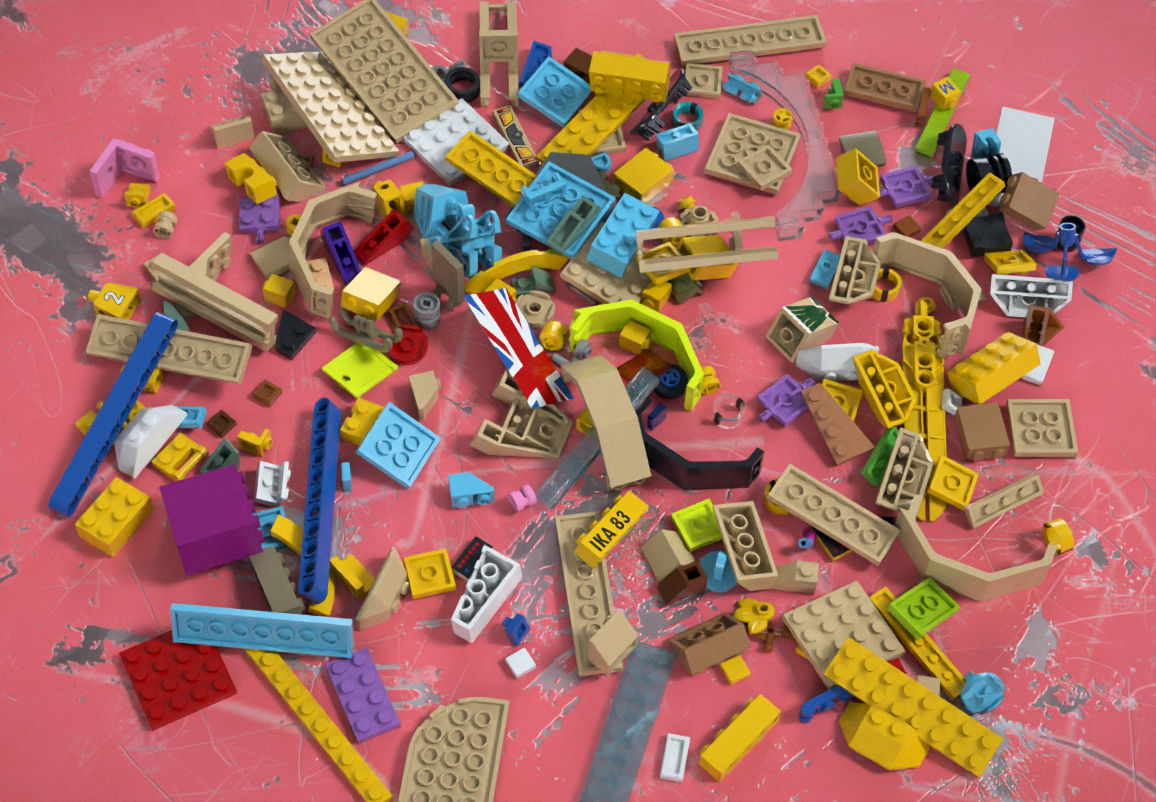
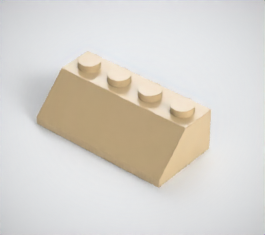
[249,131,326,202]
[712,501,779,591]

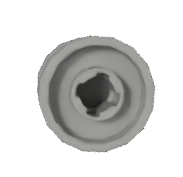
[413,292,441,330]

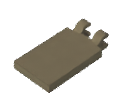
[431,240,465,312]

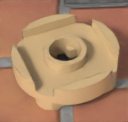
[515,290,555,329]

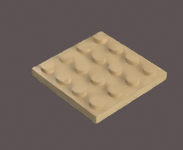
[704,113,801,195]
[560,221,651,304]
[782,581,905,690]

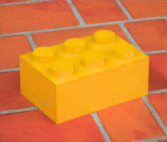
[75,477,154,558]

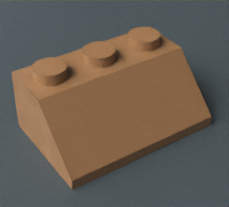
[668,612,751,674]

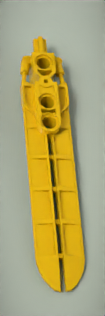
[901,301,947,522]

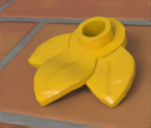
[733,598,775,635]

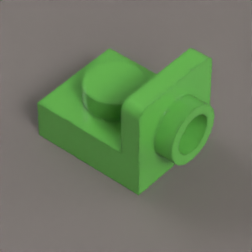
[823,78,844,110]

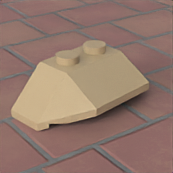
[829,236,881,304]
[875,427,933,511]
[355,547,410,631]

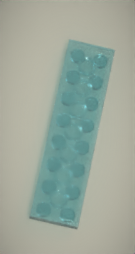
[579,641,677,802]

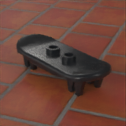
[630,68,692,140]
[931,123,967,206]

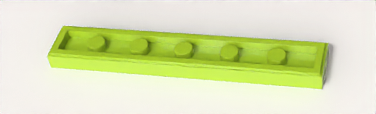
[915,68,971,157]

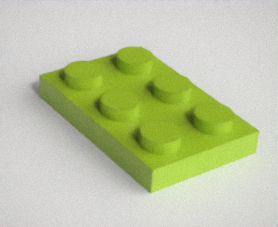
[886,577,961,640]

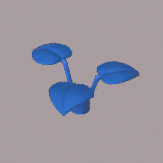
[1023,223,1117,281]

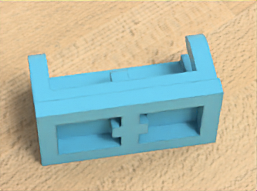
[656,123,699,162]
[970,128,1002,159]
[520,171,566,210]

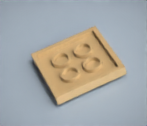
[1006,399,1078,457]

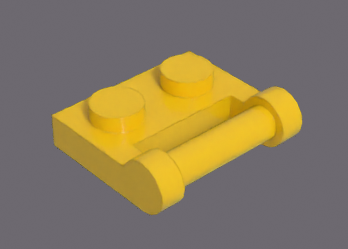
[152,433,209,481]

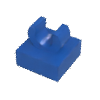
[501,613,530,645]

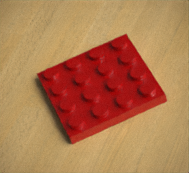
[119,630,238,731]

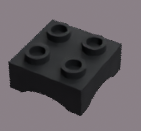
[963,212,1013,257]

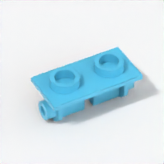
[722,73,762,104]

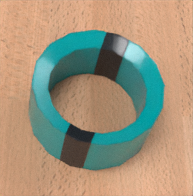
[672,101,703,131]

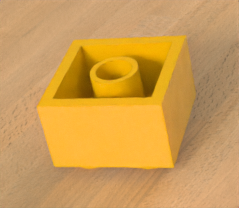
[836,148,880,207]

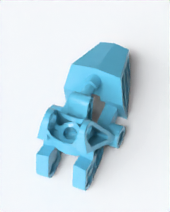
[413,184,502,277]

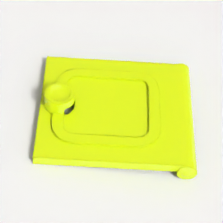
[322,343,399,399]

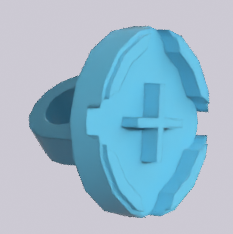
[700,551,738,593]
[960,670,1005,714]

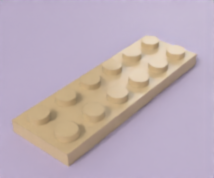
[767,464,901,566]

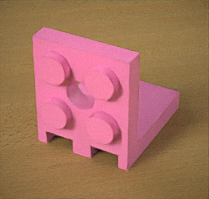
[89,138,161,198]

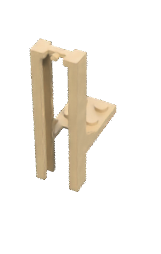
[479,2,519,108]
[636,212,778,273]
[151,232,278,352]

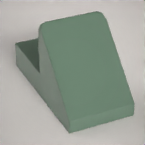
[512,266,555,299]
[200,438,240,474]

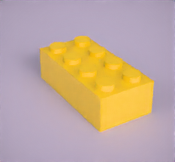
[589,51,670,102]
[947,332,1041,405]

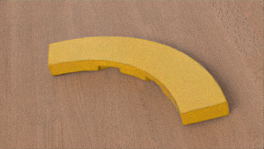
[464,249,570,294]
[269,514,335,617]

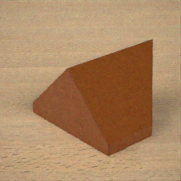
[1022,305,1064,346]

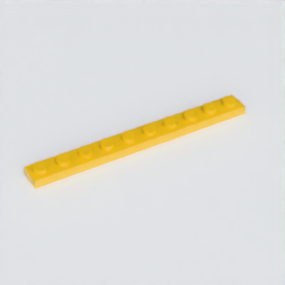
[243,648,393,802]

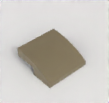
[838,130,887,167]

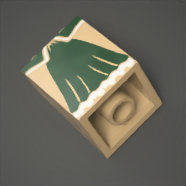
[765,297,839,363]

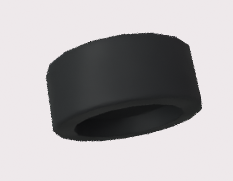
[445,67,480,103]

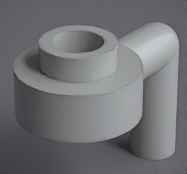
[432,60,465,83]
[552,339,592,365]

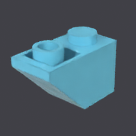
[448,472,495,508]

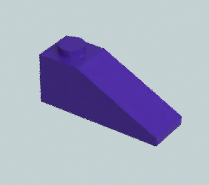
[320,221,361,284]

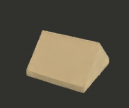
[209,115,254,149]
[641,529,695,584]

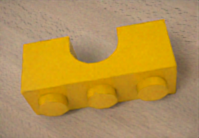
[224,153,277,204]

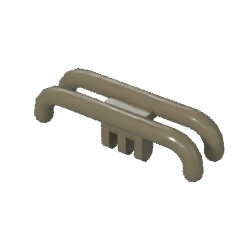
[328,307,403,353]

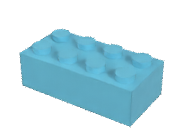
[586,193,660,278]

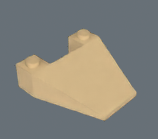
[470,368,573,458]

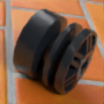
[966,153,1012,195]

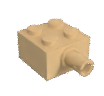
[261,78,308,135]

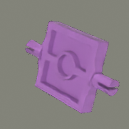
[879,165,937,209]
[239,194,280,244]
[828,206,893,245]
[757,374,815,427]

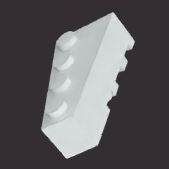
[451,545,522,643]

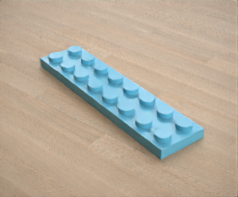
[170,603,353,658]

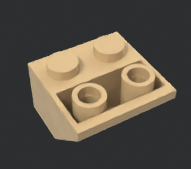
[588,610,638,676]

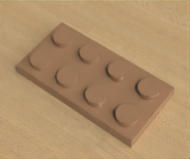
[844,63,926,113]

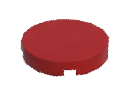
[389,325,428,365]

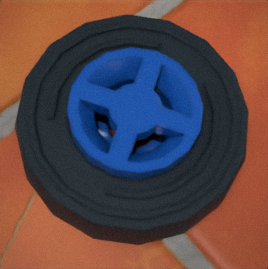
[652,364,688,399]

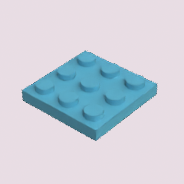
[517,56,593,128]
[355,402,441,489]

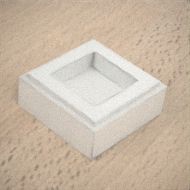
[942,388,962,416]
[505,648,536,679]

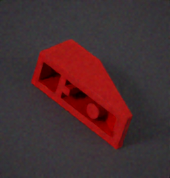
[354,209,416,265]

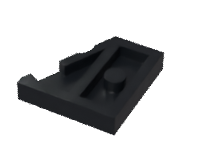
[275,310,316,360]

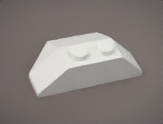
[990,274,1073,318]
[795,343,879,382]
[114,405,188,479]

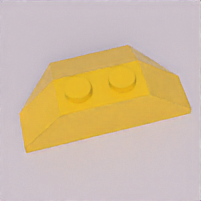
[853,350,916,429]
[838,702,930,771]

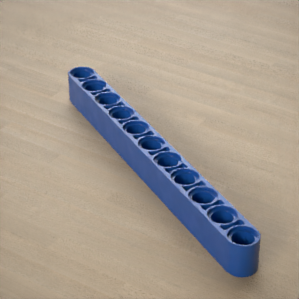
[48,312,178,517]
[298,397,341,605]

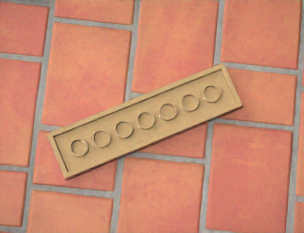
[674,15,826,66]
[85,314,253,385]
[555,512,623,676]

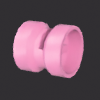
[508,484,537,513]

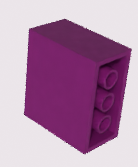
[159,464,265,576]

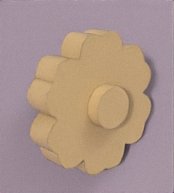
[680,206,719,237]

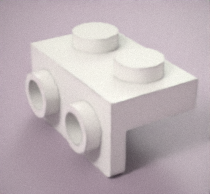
[253,461,291,507]

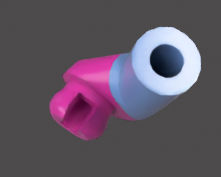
[798,527,817,549]

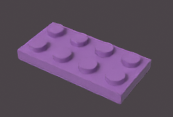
[325,647,401,744]

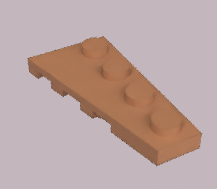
[801,383,875,466]

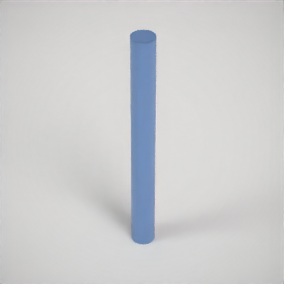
[341,151,415,185]

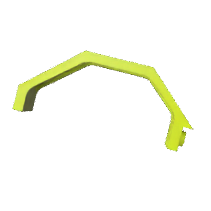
[569,299,704,412]

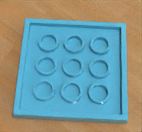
[506,161,616,259]

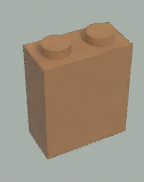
[998,172,1060,231]
[954,403,1010,461]

